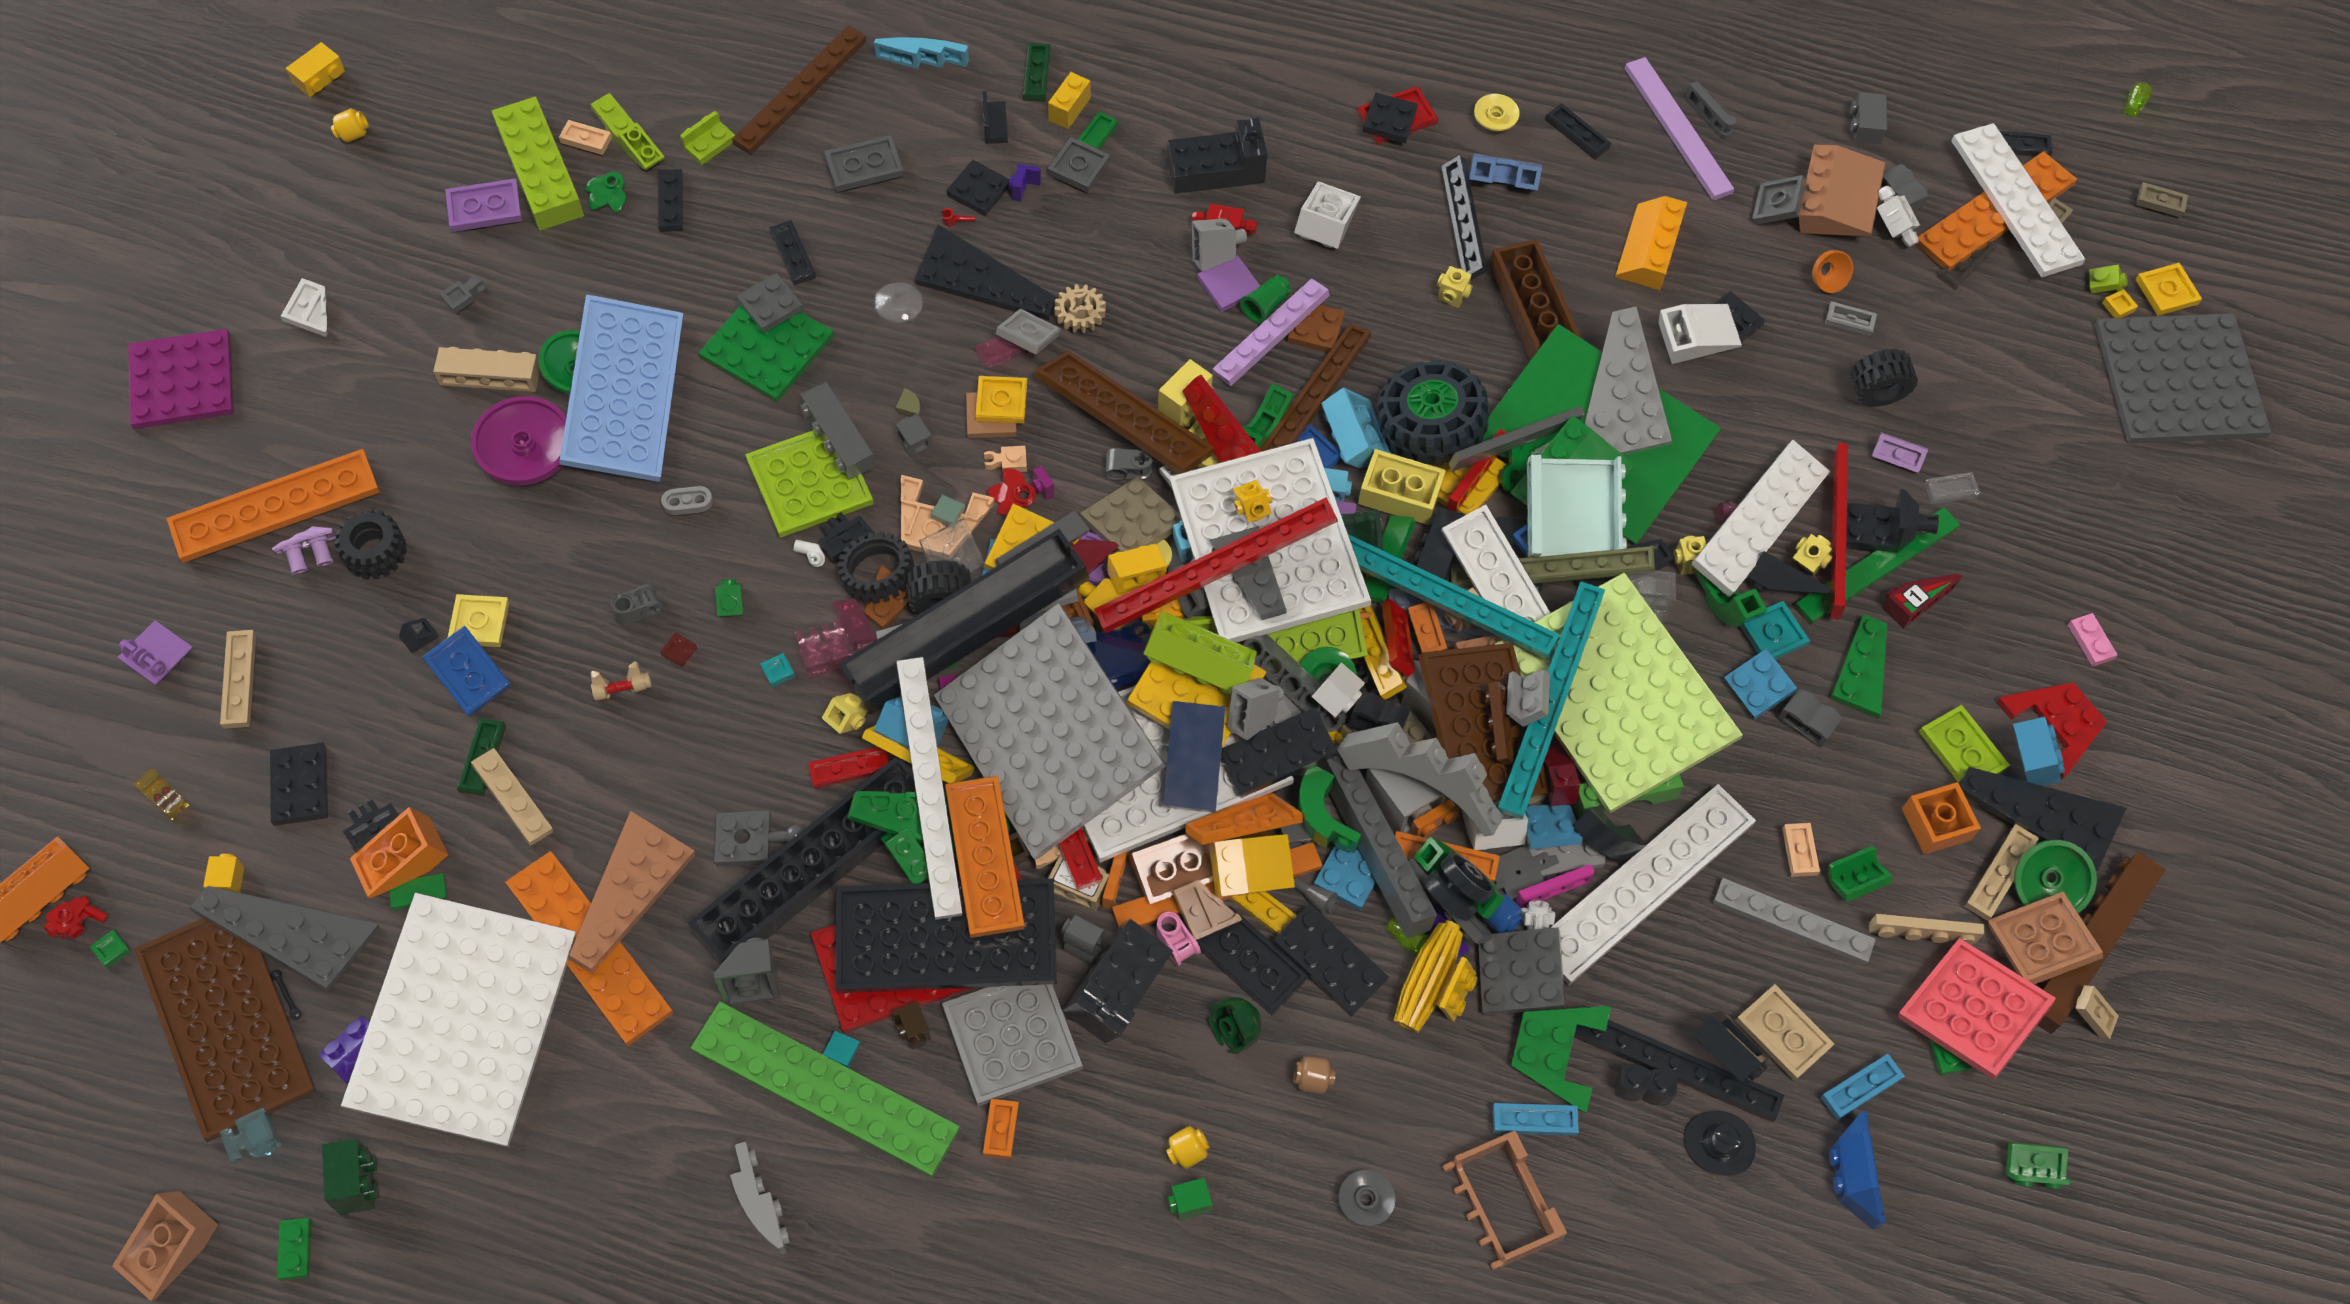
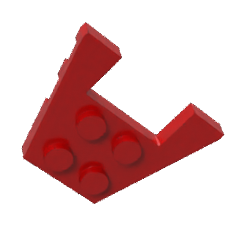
[1997,682,2107,780]

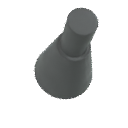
[1294,877,1339,916]

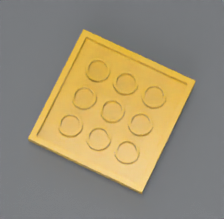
[1126,661,1267,747]

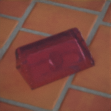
[832,599,877,650]

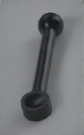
[271,970,302,1020]

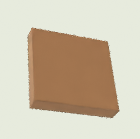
[966,392,1016,438]

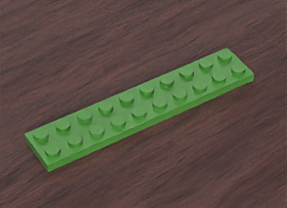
[690,1002,960,1178]

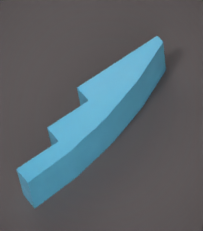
[874,37,969,69]

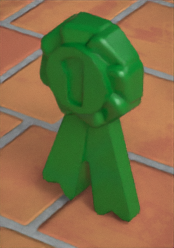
[1499,441,1535,492]

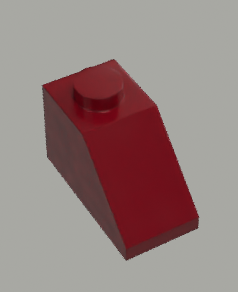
[1070,539,1119,575]

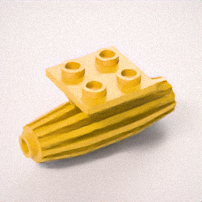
[1394,920,1477,1033]

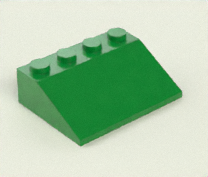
[1511,415,1634,508]

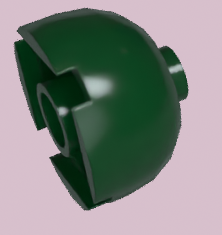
[1209,997,1261,1054]

